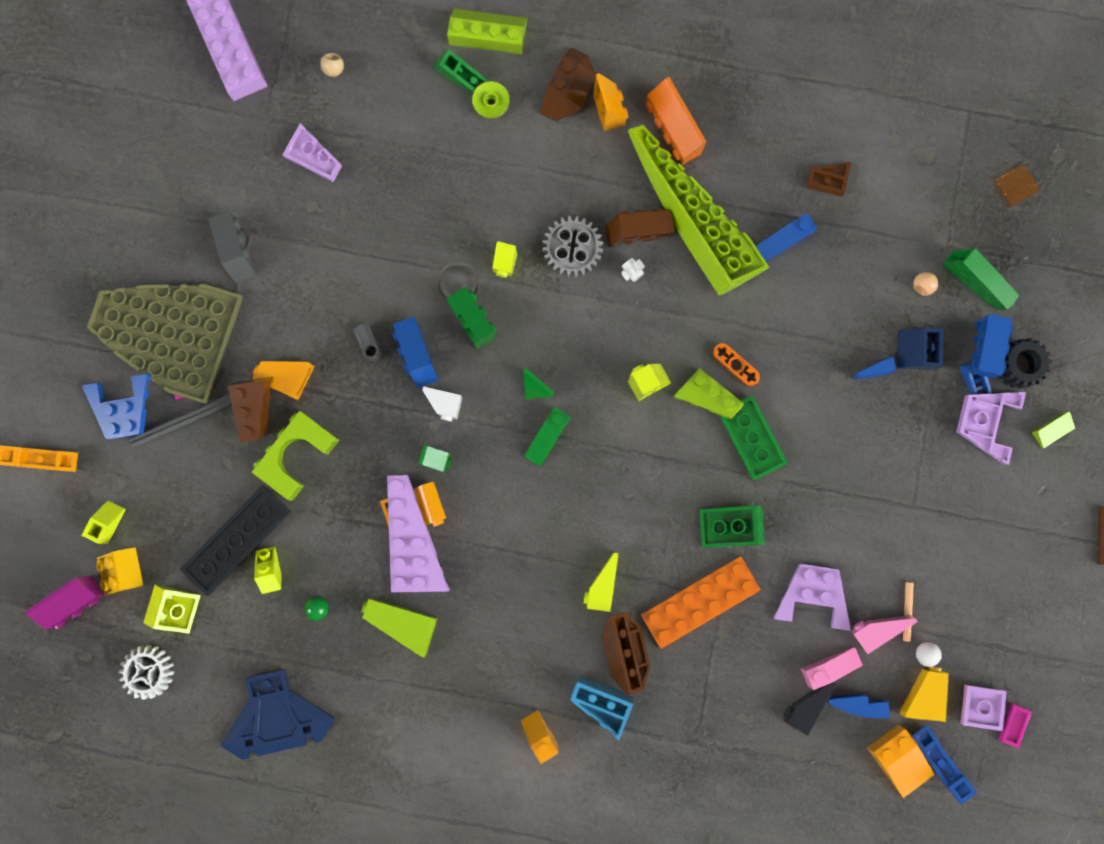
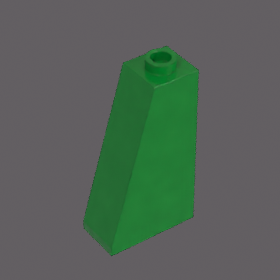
[942,248,1019,310]

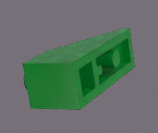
[432,49,490,94]
[524,406,571,467]

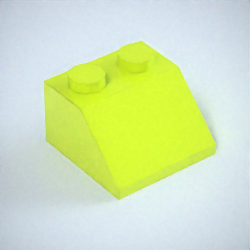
[143,585,200,633]

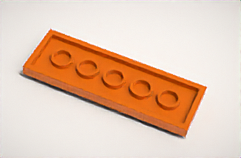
[640,556,761,649]

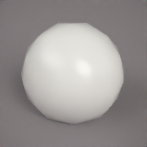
[916,642,941,667]

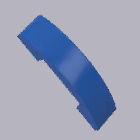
[911,724,977,804]

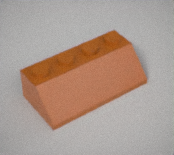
[645,77,706,165]

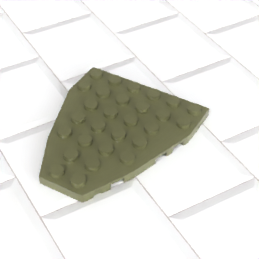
[87,284,243,404]

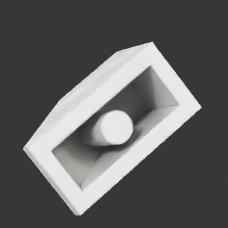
[423,387,462,422]

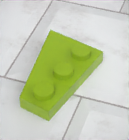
[674,368,744,419]

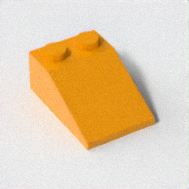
[594,73,628,131]
[867,725,935,798]

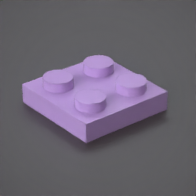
[960,685,1007,731]

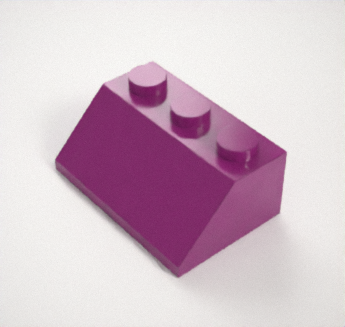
[25,576,104,630]

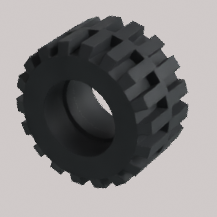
[999,338,1052,389]

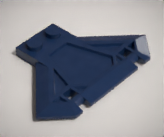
[220,669,336,760]

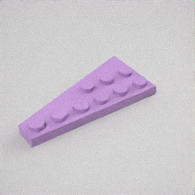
[387,475,450,592]

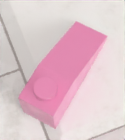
[851,615,918,654]
[801,647,863,690]

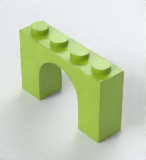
[252,411,339,501]

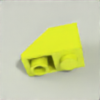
[81,501,126,544]
[254,546,282,594]

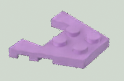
[956,392,1026,465]
[773,564,850,631]

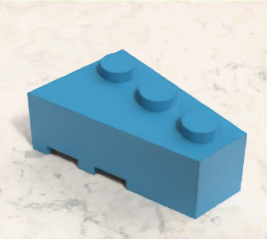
[570,675,633,740]

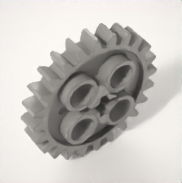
[542,216,603,278]

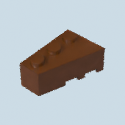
[605,208,675,248]
[228,377,273,442]

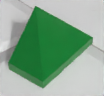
[523,368,555,400]

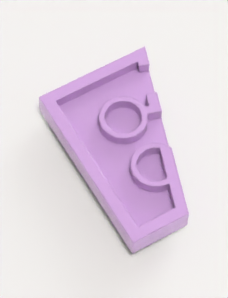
[283,123,342,182]

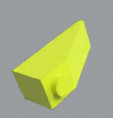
[583,552,618,612]

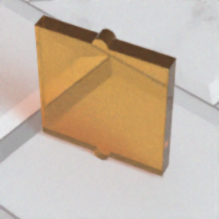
[994,164,1040,207]

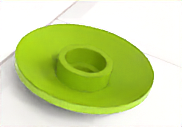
[472,82,510,118]

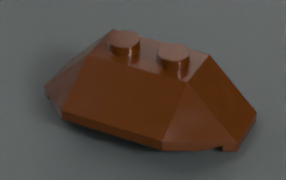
[540,48,596,121]
[602,612,650,695]

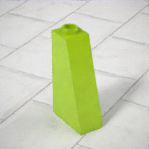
[361,598,438,657]

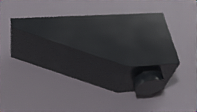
[783,682,837,736]

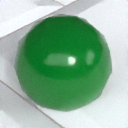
[304,596,329,621]

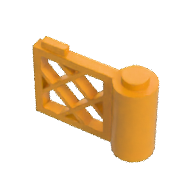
[380,482,446,527]

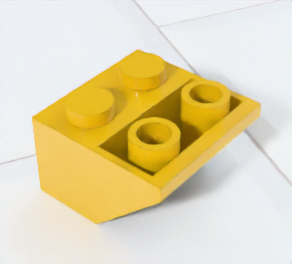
[96,547,143,595]

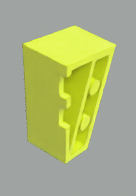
[628,364,671,401]

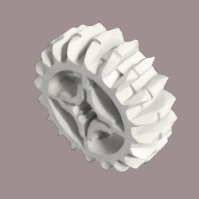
[119,645,174,699]

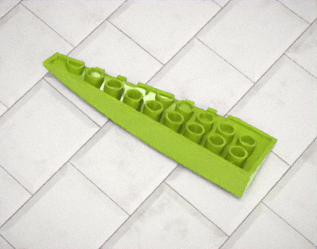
[628,125,769,296]

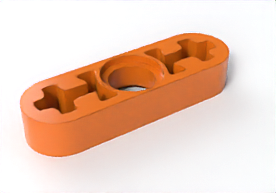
[712,343,760,387]

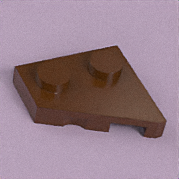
[806,161,851,197]

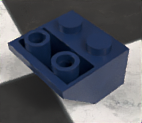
[897,328,944,370]

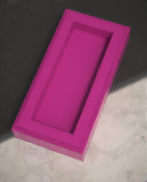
[998,703,1032,749]

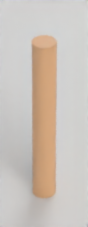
[903,582,914,642]

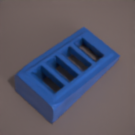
[853,357,896,380]
[959,360,993,395]

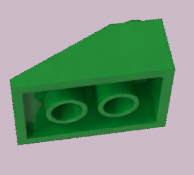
[700,505,765,548]

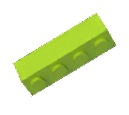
[447,8,527,54]

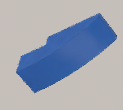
[827,693,890,718]

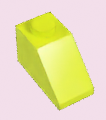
[493,241,517,278]

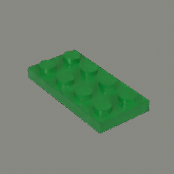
[719,395,788,481]

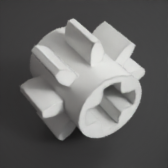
[622,258,645,282]

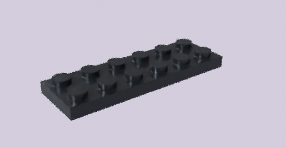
[180,485,291,596]

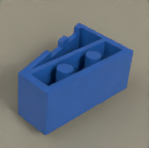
[971,314,1013,378]
[392,316,439,388]

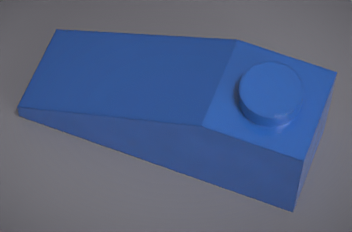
[756,213,817,262]

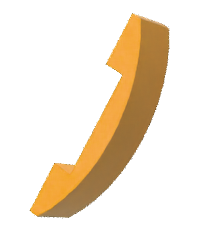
[0,446,78,472]

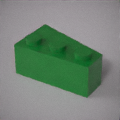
[446,287,497,349]

